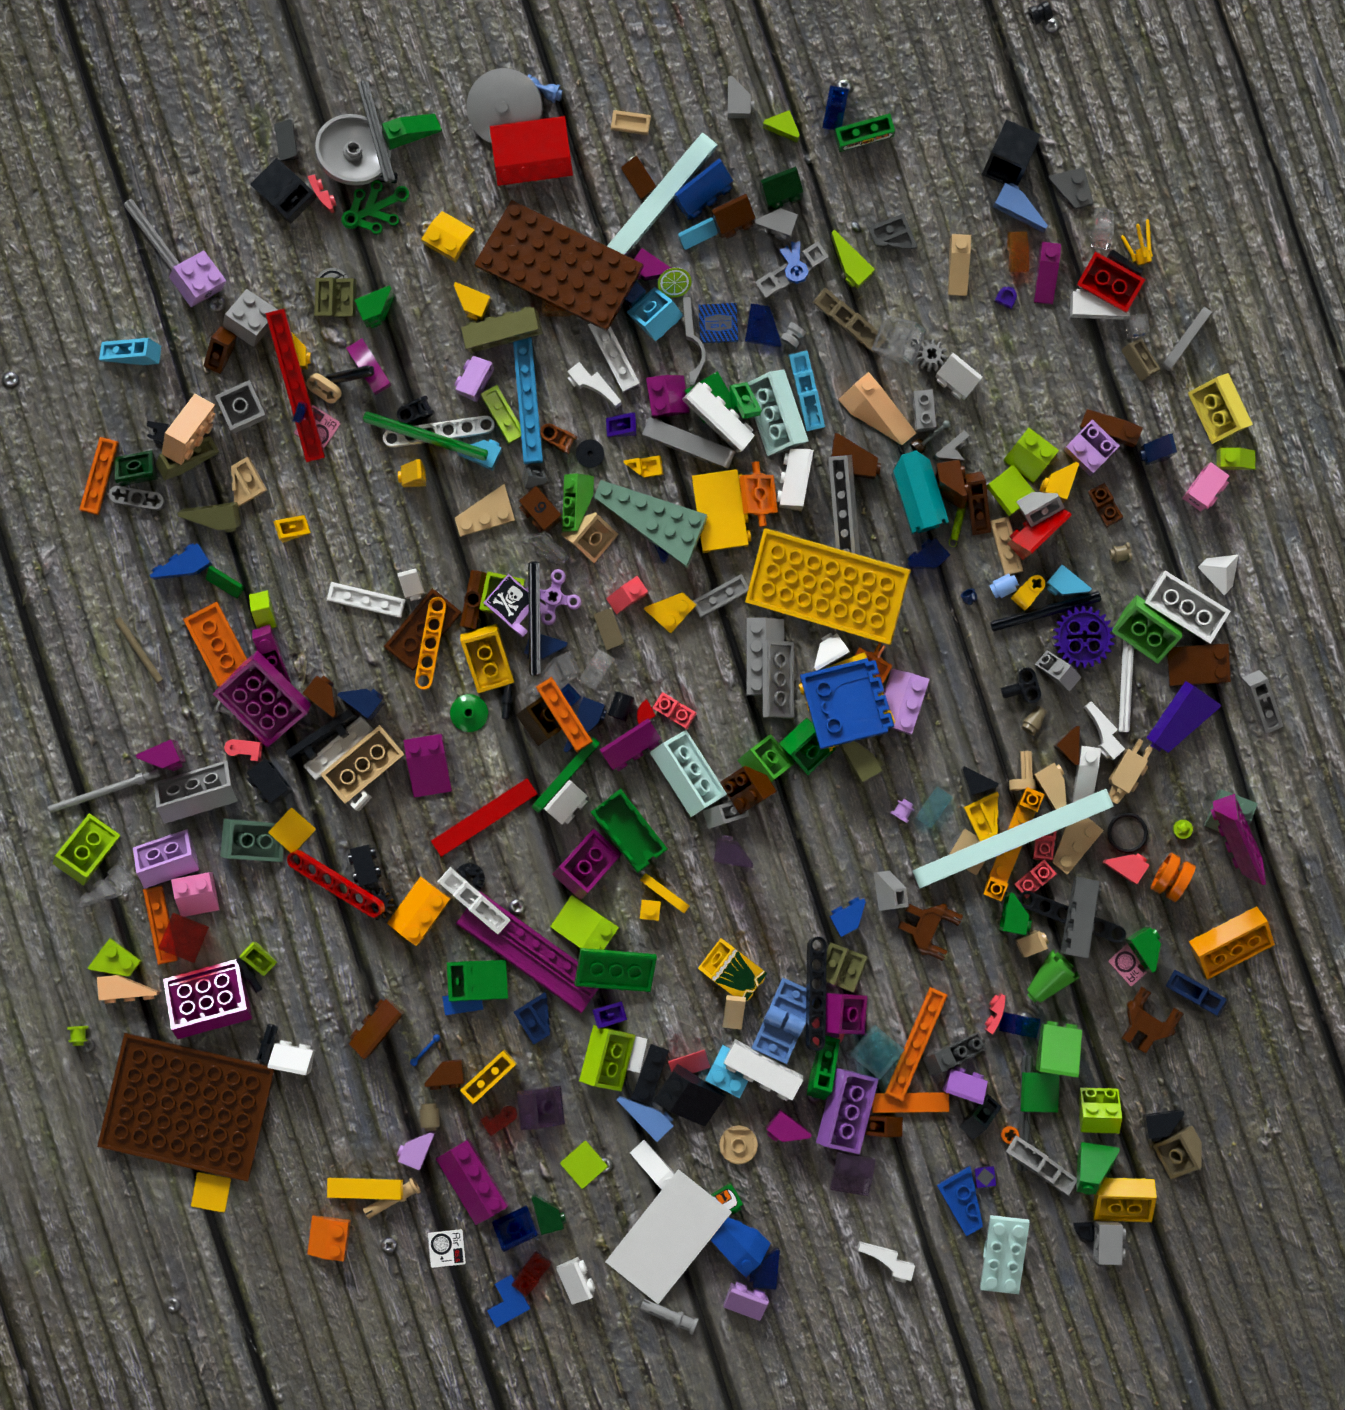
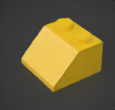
[421,211,475,263]
[1039,462,1079,503]

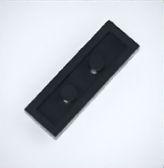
[631,1044,669,1105]

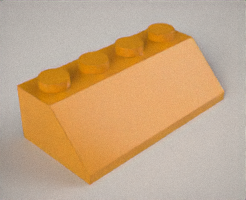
[1189,906,1275,980]

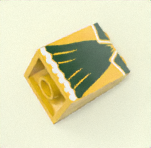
[698,938,767,1001]

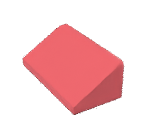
[668,1049,711,1073]

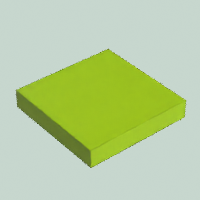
[986,465,1035,516]

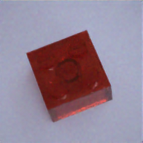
[158,913,209,963]

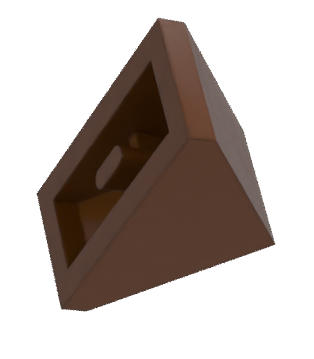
[1054,726,1080,766]

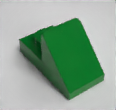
[729,382,762,419]

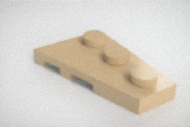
[455,484,515,537]
[1052,818,1104,875]

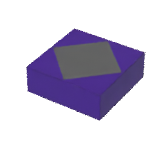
[974,1166,996,1188]

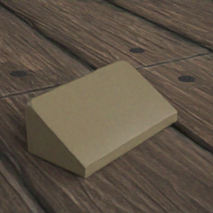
[1121,338,1161,381]
[594,608,624,651]

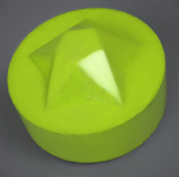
[1173,820,1193,839]

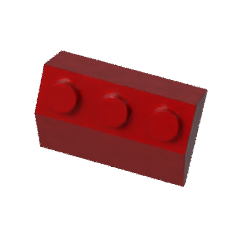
[1077,251,1146,313]
[1007,509,1072,560]

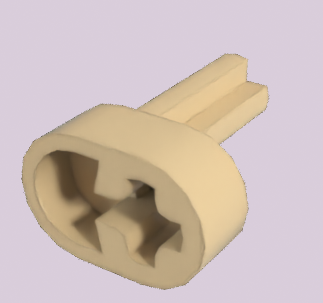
[1009,751,1036,791]

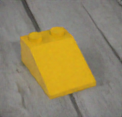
[460,624,514,693]

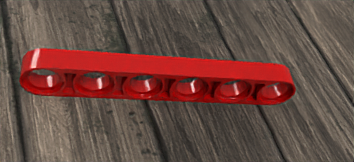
[287,850,385,918]

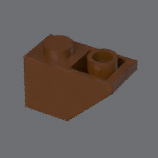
[425,1059,465,1090]

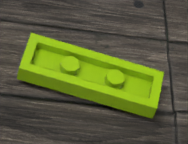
[480,385,521,444]

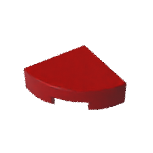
[637,699,656,724]

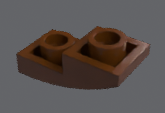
[1088,483,1123,528]

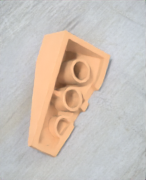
[838,372,916,446]

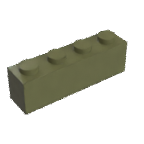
[461,307,543,353]

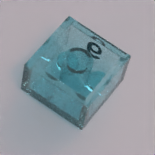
[849,1024,905,1079]

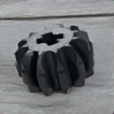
[368,888,396,920]

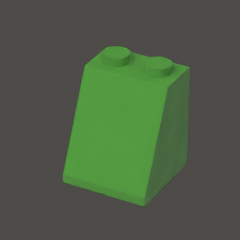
[1035,1021,1082,1077]

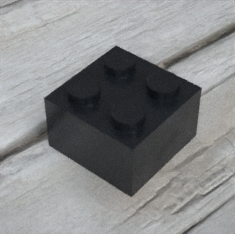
[247,759,293,804]

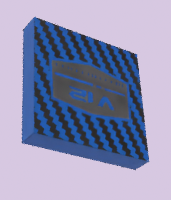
[698,303,738,343]

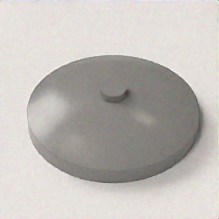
[467,68,543,143]
[315,114,391,185]

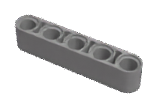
[642,417,735,470]

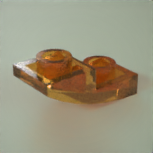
[1007,231,1029,272]

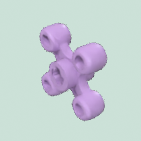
[526,569,581,625]

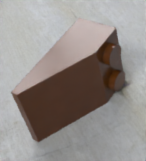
[1167,644,1231,686]

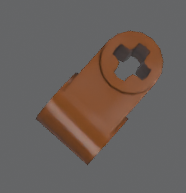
[540,423,578,454]

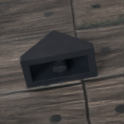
[961,766,999,796]

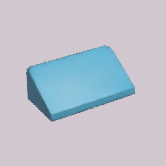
[678,217,718,250]

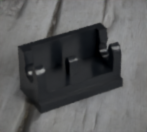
[147,421,170,445]

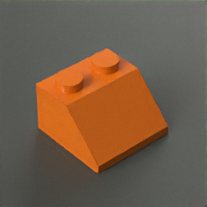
[307,1215,351,1261]

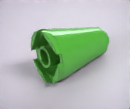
[1027,949,1080,1003]

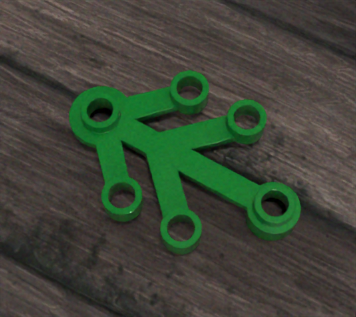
[341,180,410,235]

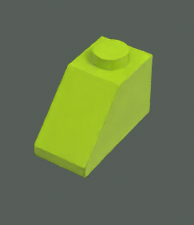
[1216,448,1255,470]

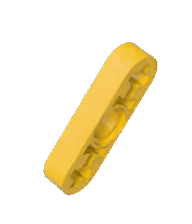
[640,873,690,914]

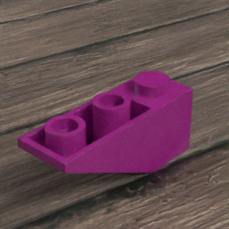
[252,624,291,683]

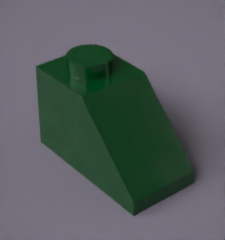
[531,1194,567,1235]

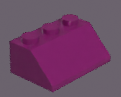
[600,718,661,772]

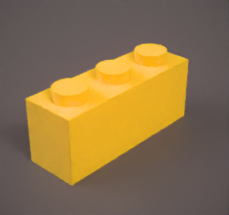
[460,1050,517,1104]

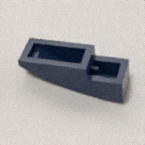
[1165,970,1228,1017]

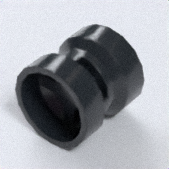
[1028,1,1053,25]

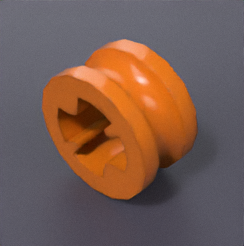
[1001,1126,1019,1144]

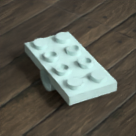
[980,1215,1029,1294]

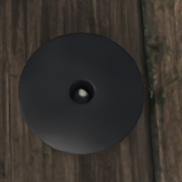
[576,439,604,468]

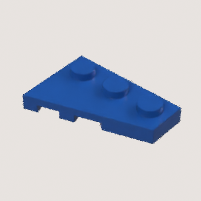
[937,1166,983,1237]

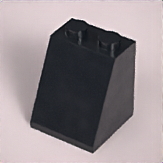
[982,119,1041,186]

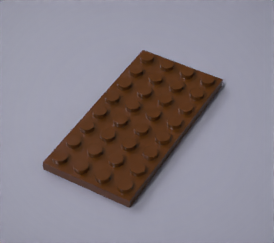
[474,200,644,331]

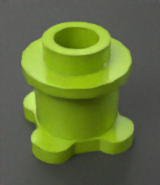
[67,1026,89,1046]

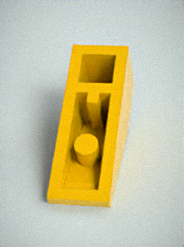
[398,459,426,488]

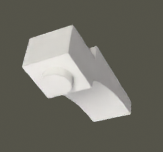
[567,362,622,409]
[1083,701,1125,760]
[857,1241,915,1283]

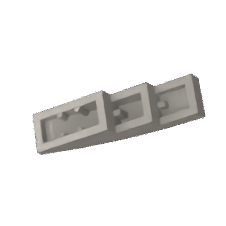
[1005,1135,1077,1196]

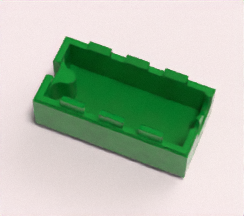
[590,788,668,873]

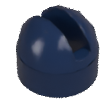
[961,588,977,605]

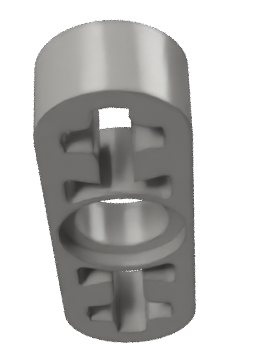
[109,486,165,511]

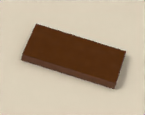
[383,588,462,671]

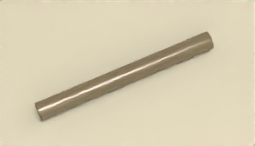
[114,617,163,684]

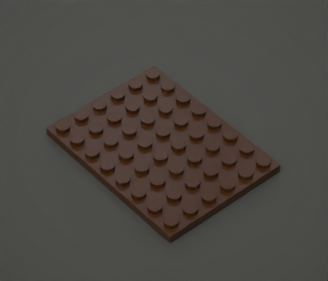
[97,1033,275,1182]

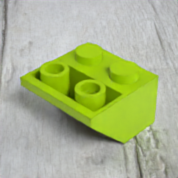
[1079,1088,1122,1134]

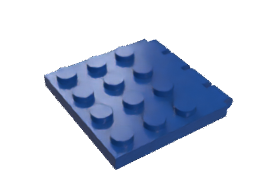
[800,658,894,750]

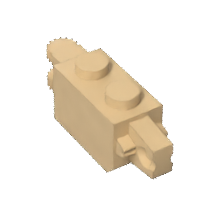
[1108,739,1153,804]

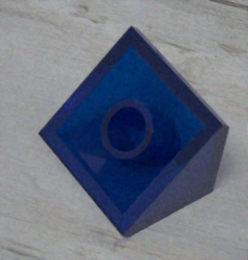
[492,1205,540,1252]

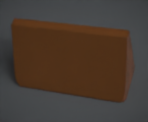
[621,155,656,200]

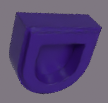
[994,287,1017,310]

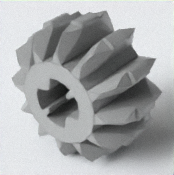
[915,339,947,372]

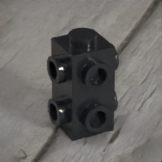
[348,844,382,889]

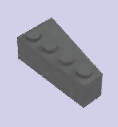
[1060,877,1101,959]

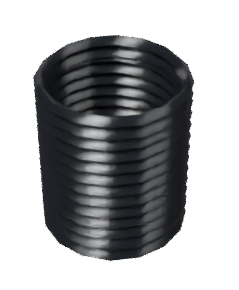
[607,691,635,721]

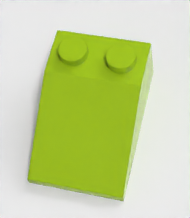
[52,813,120,886]
[550,895,619,950]

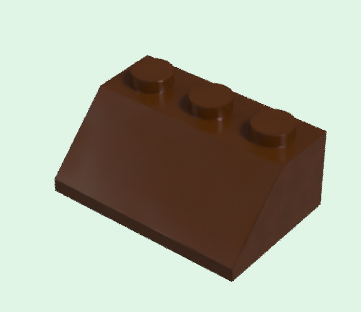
[349,998,405,1060]

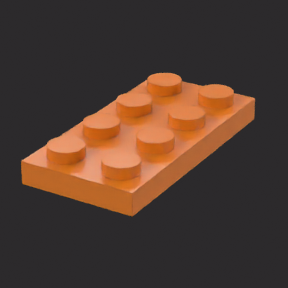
[183,602,247,687]

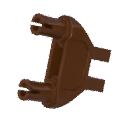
[898,903,963,961]
[1122,986,1184,1053]

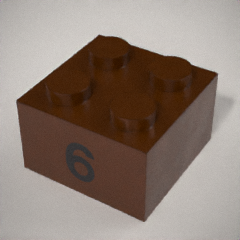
[519,486,562,534]

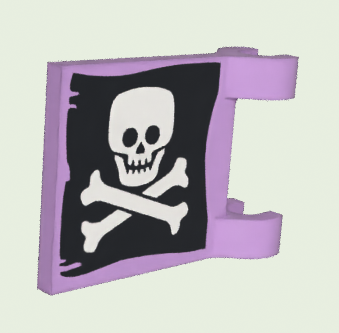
[483,574,548,637]

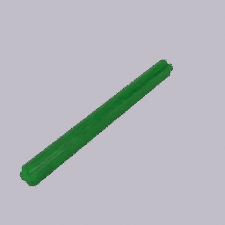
[363,412,488,461]

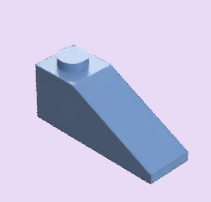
[993,183,1048,233]
[617,1096,674,1142]

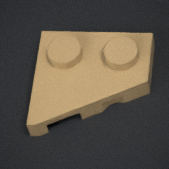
[231,457,267,508]

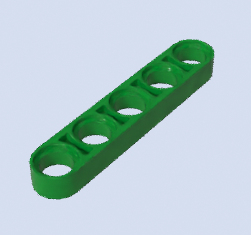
[531,737,601,813]

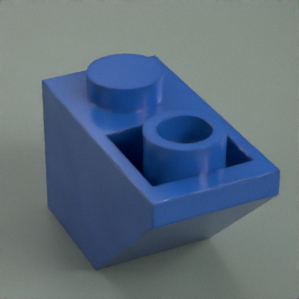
[829,897,866,937]

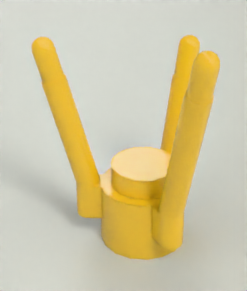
[1121,219,1153,266]

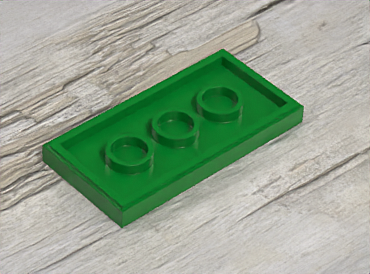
[574,948,657,992]

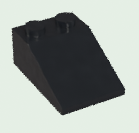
[653,1064,726,1126]

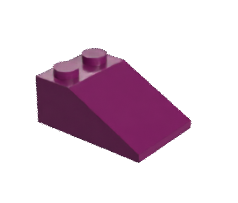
[403,734,452,798]
[552,828,622,900]

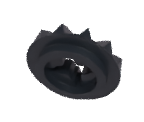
[456,863,485,891]

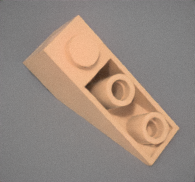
[97,975,160,1004]

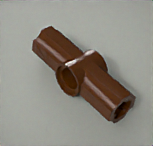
[460,570,487,630]

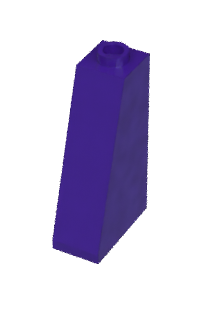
[1147,681,1221,753]

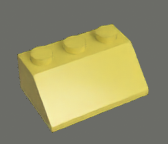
[1188,373,1253,444]

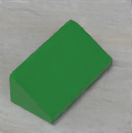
[206,566,245,599]

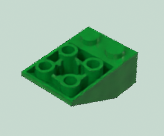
[447,960,508,1002]

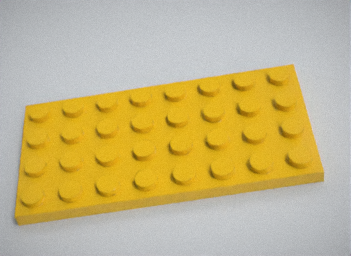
[745,528,911,645]

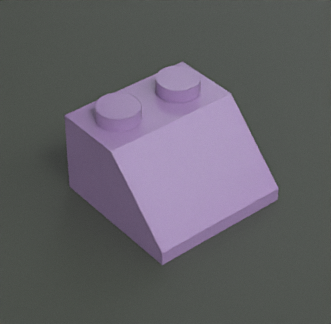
[454,356,494,403]

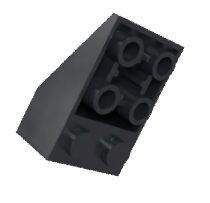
[250,158,317,224]

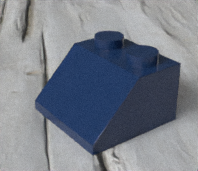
[337,689,386,721]

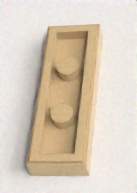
[990,516,1023,575]

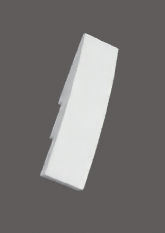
[438,867,510,934]

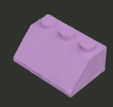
[883,669,930,735]
[133,829,199,889]

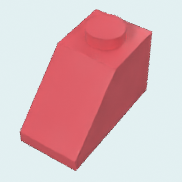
[606,576,648,615]
[1102,853,1150,884]

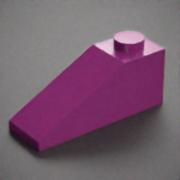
[1034,242,1061,305]

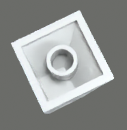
[813,633,850,672]

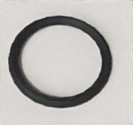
[1107,813,1148,853]

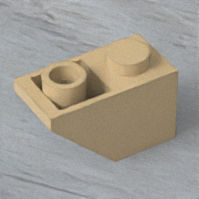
[1015,930,1049,958]

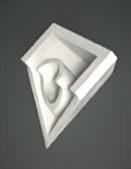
[1198,554,1239,595]

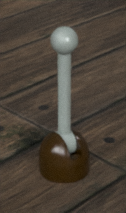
[910,420,950,454]

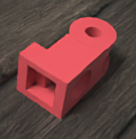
[224,739,263,762]

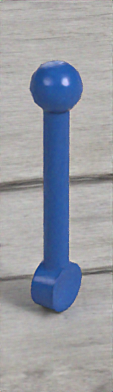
[410,1034,440,1066]

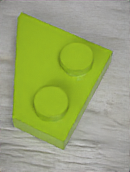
[88,938,141,977]

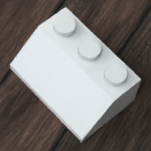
[776,449,814,511]

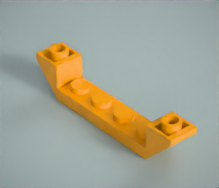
[983,787,1045,901]

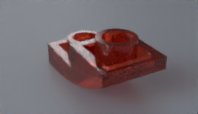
[512,1251,551,1296]

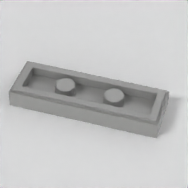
[693,574,749,618]

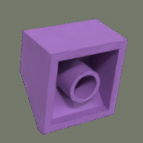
[942,1066,988,1105]

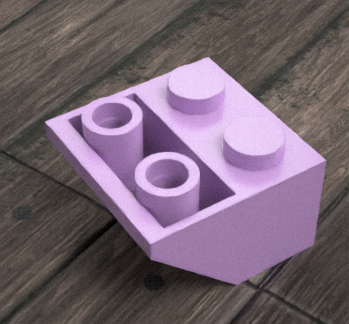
[1063,420,1120,476]
[723,1282,769,1321]

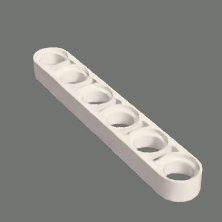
[383,416,495,448]

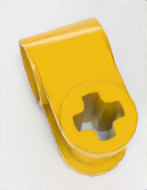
[1010,575,1045,611]

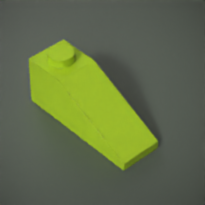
[831,230,875,289]

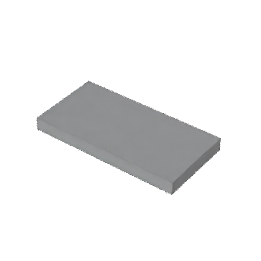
[762,640,794,719]

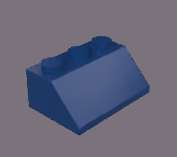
[674,158,733,220]

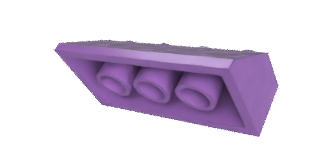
[816,1068,879,1154]

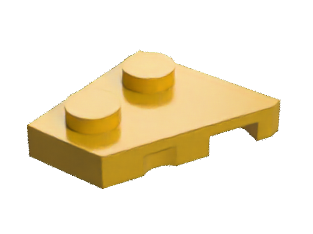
[644,592,697,633]

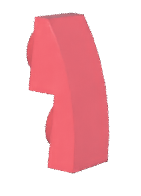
[308,174,337,213]
[653,692,697,729]
[1033,831,1057,862]
[1014,859,1057,899]
[985,993,1005,1035]

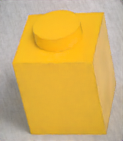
[640,899,661,921]

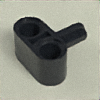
[1001,667,1041,704]

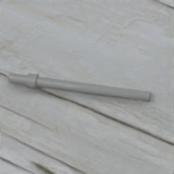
[48,769,160,813]

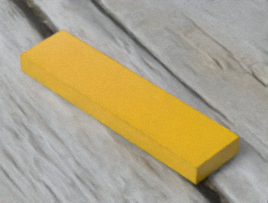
[327,1177,403,1200]

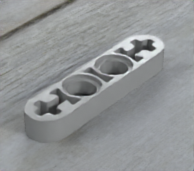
[1161,306,1212,371]

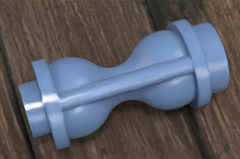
[528,74,563,104]

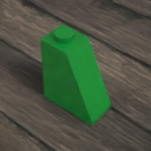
[1076,1142,1120,1195]

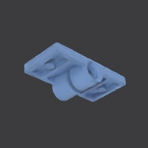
[751,977,816,1064]

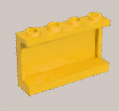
[692,469,751,553]

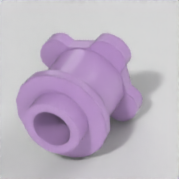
[890,799,914,823]

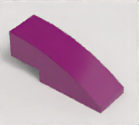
[346,338,392,395]

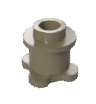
[1109,542,1132,564]

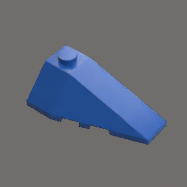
[710,1217,771,1277]

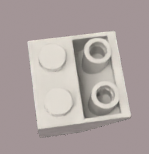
[556,1257,596,1304]

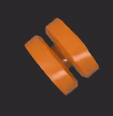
[1151,853,1196,902]

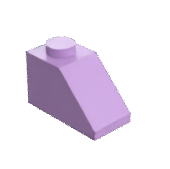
[397,1131,436,1170]

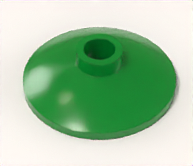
[450,694,488,732]

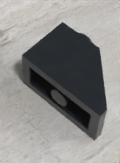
[960,1094,1002,1140]
[1143,1109,1185,1142]

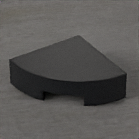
[1073,1222,1094,1242]

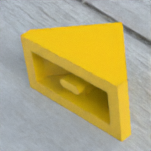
[273,515,311,543]

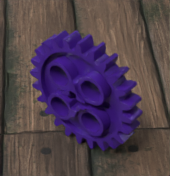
[1052,606,1115,668]

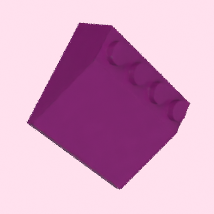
[213,650,311,748]
[1211,794,1266,885]
[163,959,252,1039]

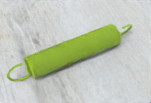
[949,502,967,547]

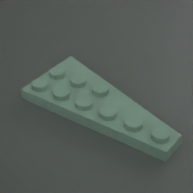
[594,480,708,568]

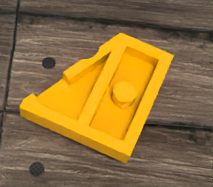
[963,792,999,842]

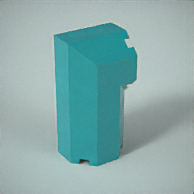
[891,450,949,535]

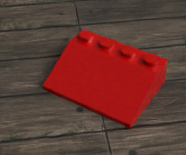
[489,116,573,186]

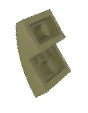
[314,277,357,317]
[826,942,869,993]

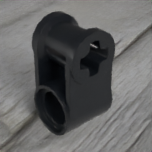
[397,396,435,425]

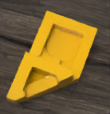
[623,455,664,478]

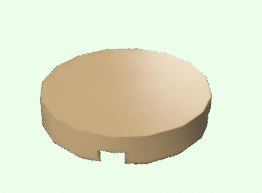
[719,1125,758,1165]

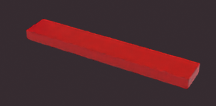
[431,778,538,857]

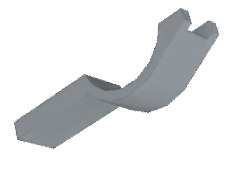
[683,297,706,386]

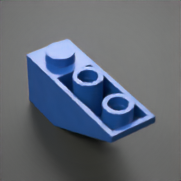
[149,543,212,580]

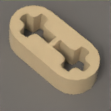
[306,373,342,403]

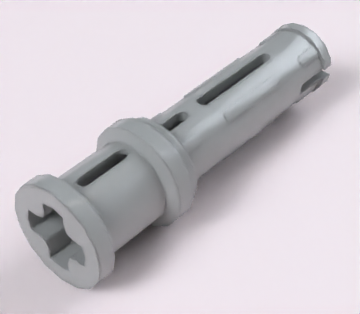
[639,1298,699,1335]

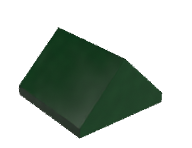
[115,450,158,486]

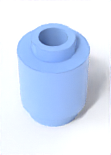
[989,574,1019,599]

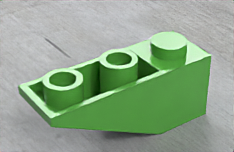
[562,473,594,532]

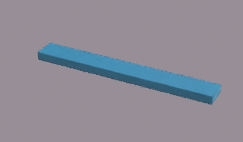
[513,337,543,464]

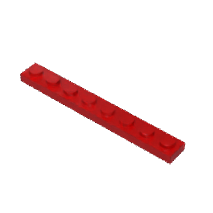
[265,308,325,462]

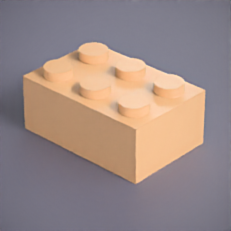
[162,394,215,465]

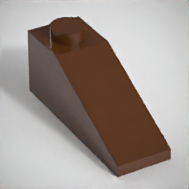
[1080,409,1143,448]
[964,471,991,535]

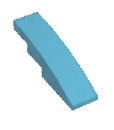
[788,350,825,431]

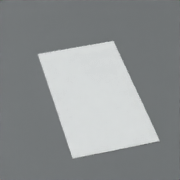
[605,1169,732,1304]

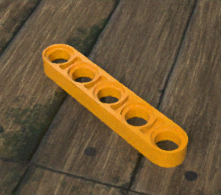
[415,597,447,690]

